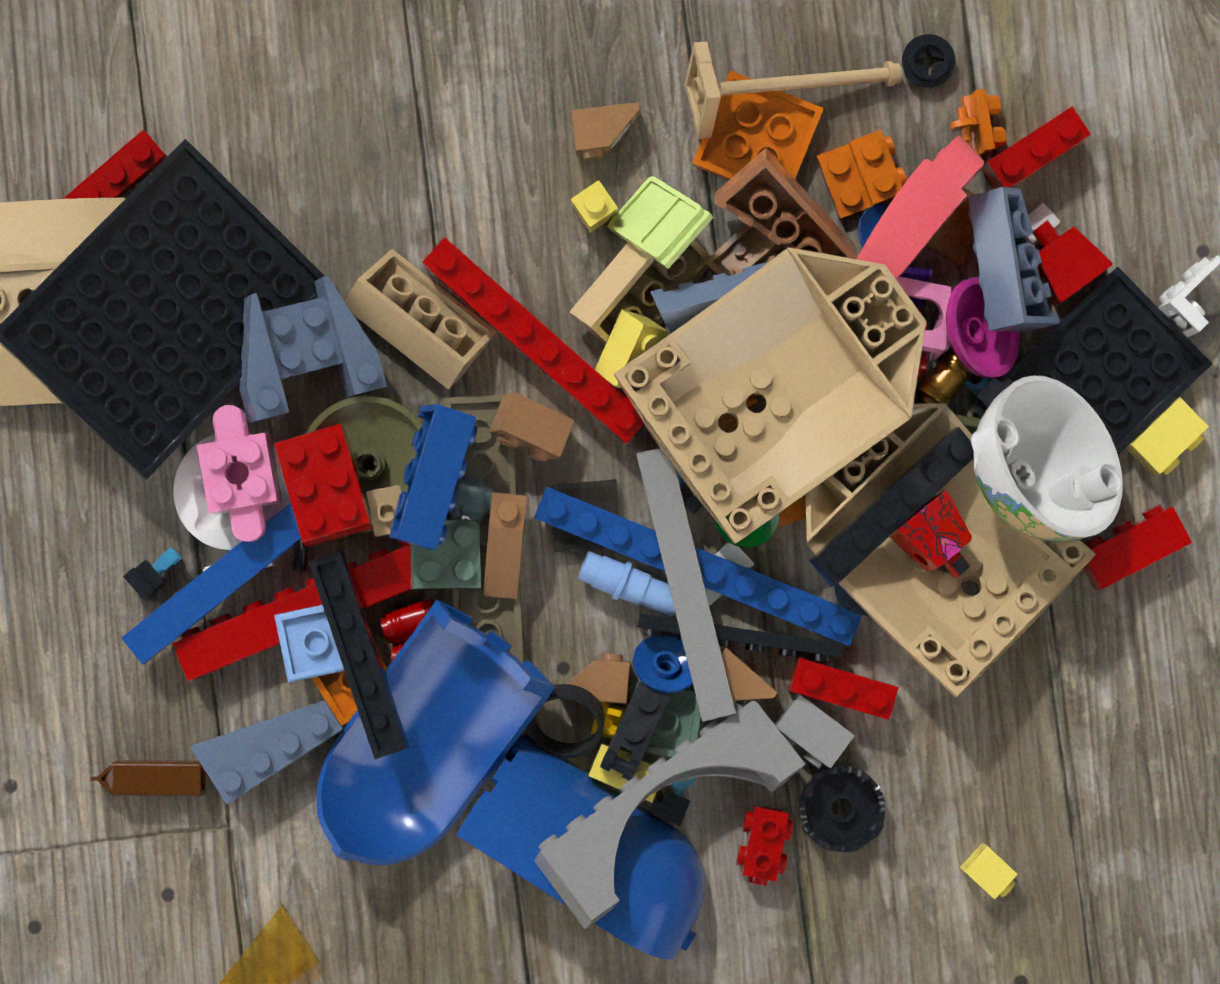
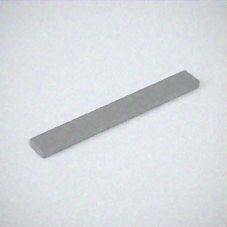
[636,448,736,722]

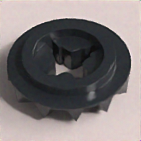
[901,34,956,89]

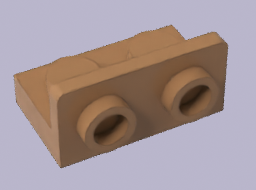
[704,224,784,276]

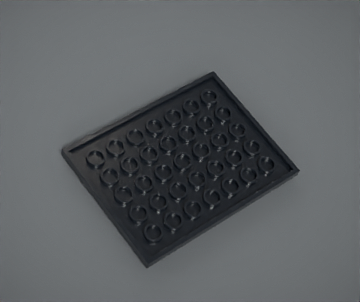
[0,139,325,480]

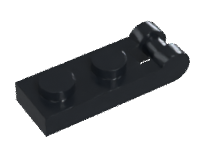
[600,682,671,780]

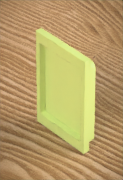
[607,176,714,269]

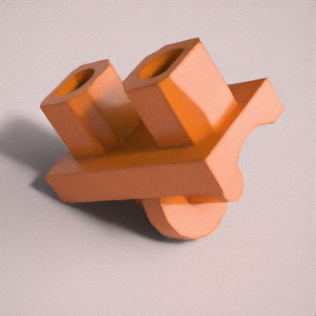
[949,89,1007,156]

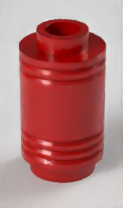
[381,598,435,645]

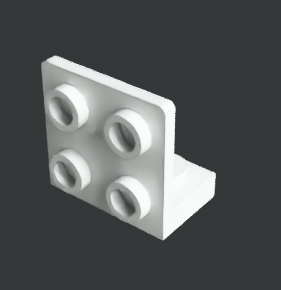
[1158,255,1220,337]

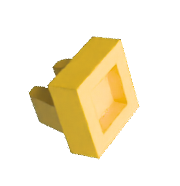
[591,701,627,739]

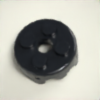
[799,765,885,852]

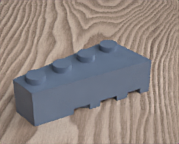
[968,187,1060,332]
[650,262,768,334]
[190,700,346,804]

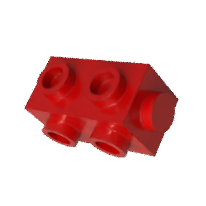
[736,804,794,886]

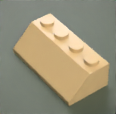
[570,239,710,345]
[345,249,497,390]

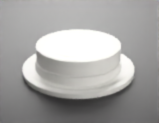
[173,434,290,550]

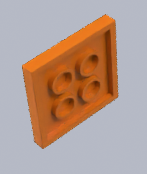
[692,70,824,181]

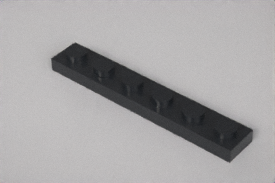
[809,427,974,587]
[308,551,410,760]
[637,613,843,663]

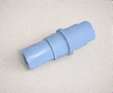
[577,551,675,618]

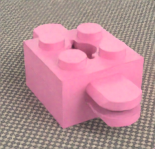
[197,405,282,542]

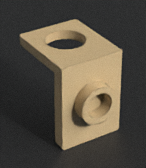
[366,485,401,538]

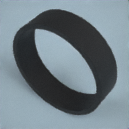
[527,684,605,758]

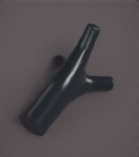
[293,540,309,571]

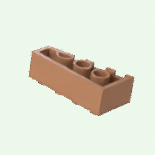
[714,148,857,259]

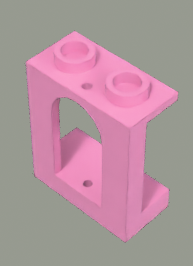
[897,277,952,361]

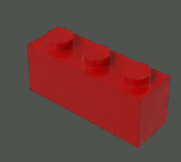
[981,106,1091,189]
[1083,504,1192,590]
[787,657,899,720]

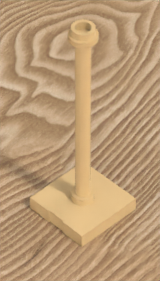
[685,41,902,139]

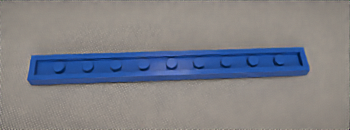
[534,486,862,646]

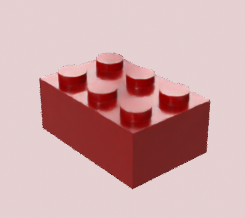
[274,423,374,548]

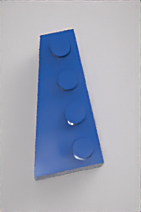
[389,404,477,550]

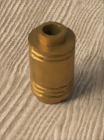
[917,350,973,406]

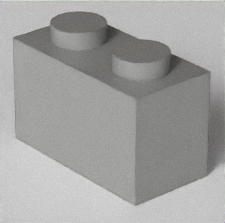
[774,693,855,769]

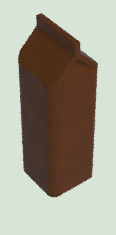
[90,760,206,796]

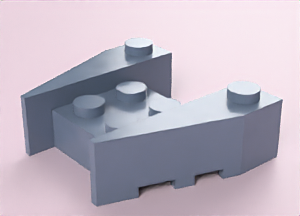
[240,276,387,423]

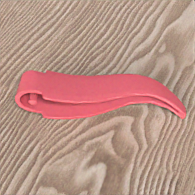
[856,135,985,280]

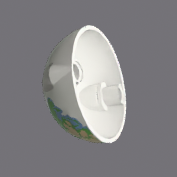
[971,375,1123,541]

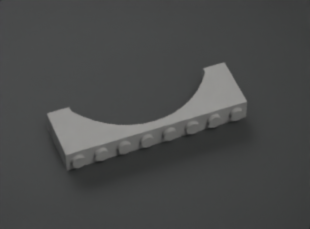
[534,699,805,929]

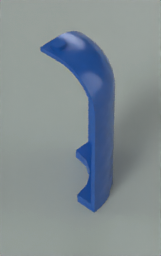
[317,600,555,865]
[456,735,705,960]

